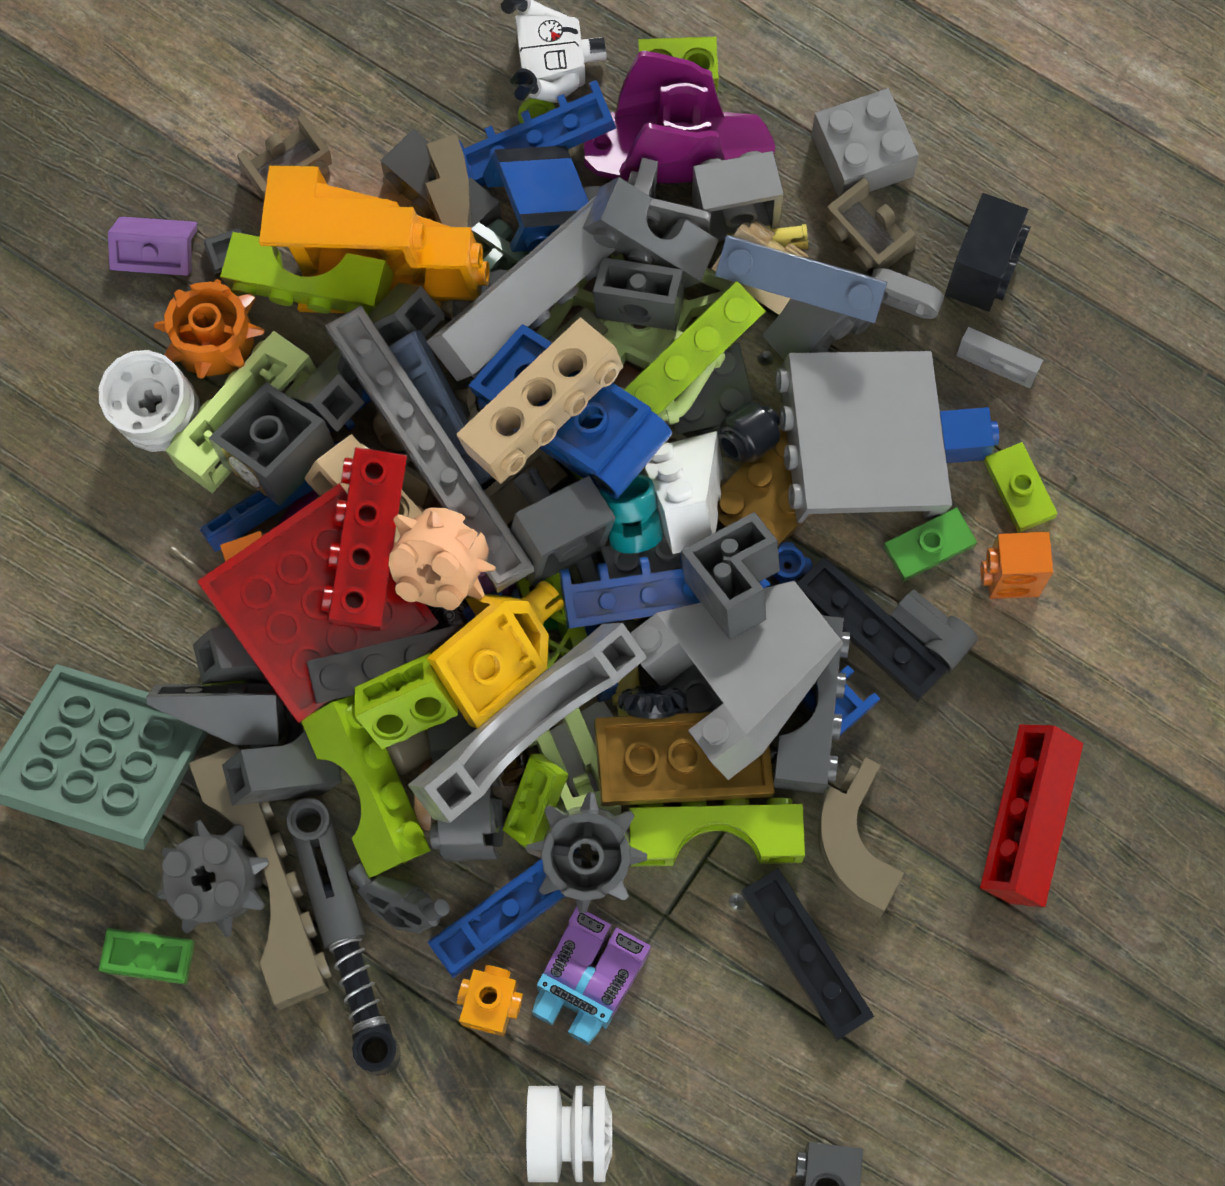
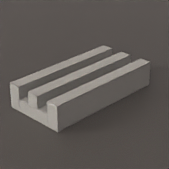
[956,327,1043,389]

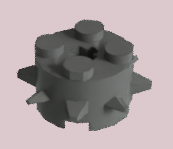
[526,792,647,913]
[157,820,269,937]

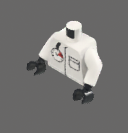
[501,0,606,103]

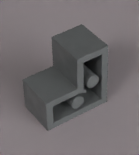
[762,270,872,360]
[681,512,780,639]

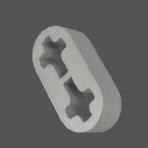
[871,268,944,319]

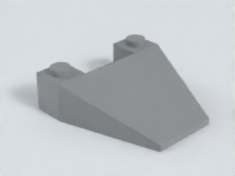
[630,581,843,780]

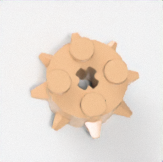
[388,508,496,610]

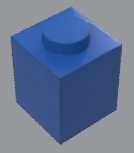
[940,407,999,463]

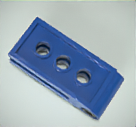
[469,324,672,499]

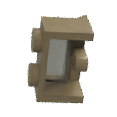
[237,113,332,200]
[826,178,916,271]

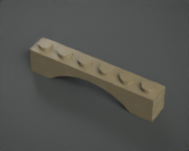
[189,745,332,1010]

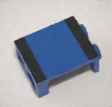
[483,145,589,252]

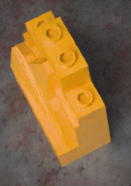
[259,166,490,313]

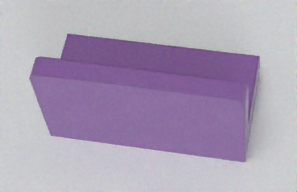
[108,217,197,276]

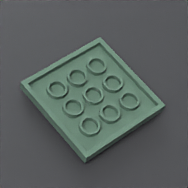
[0,664,208,850]

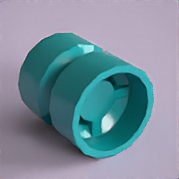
[600,474,664,553]

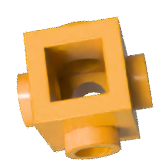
[457,965,523,1037]

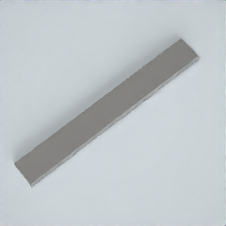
[325,305,534,593]

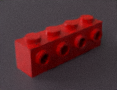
[321,447,407,630]
[980,724,1084,908]

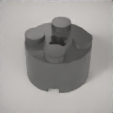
[430,777,504,862]

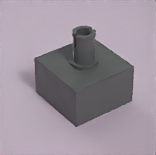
[510,468,616,586]

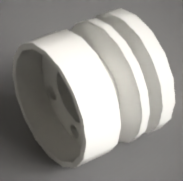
[99,350,200,452]
[526,1086,612,1182]

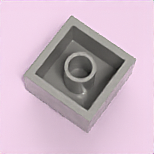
[811,88,919,197]
[692,151,783,242]

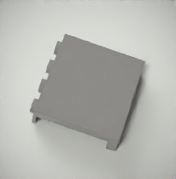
[775,351,952,523]

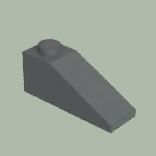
[146,683,285,749]

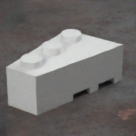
[642,431,724,554]

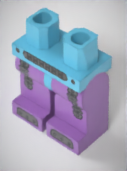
[532,906,651,1045]

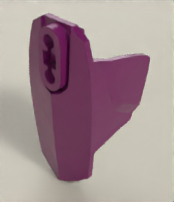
[583,51,776,183]

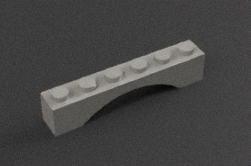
[408,623,647,823]

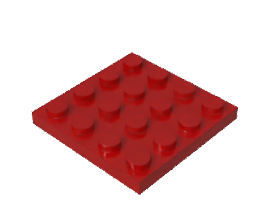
[197,483,439,723]

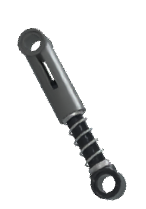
[286,798,401,1076]

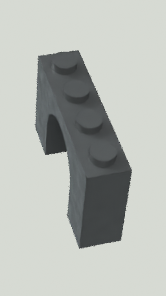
[193,627,342,806]

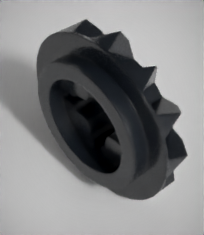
[618,685,687,719]

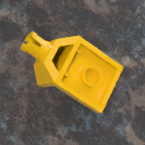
[426,581,564,729]

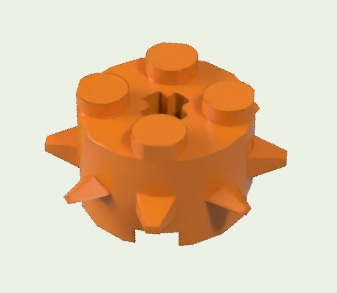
[154,279,265,379]

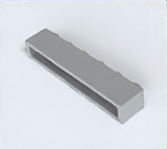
[426,196,621,381]

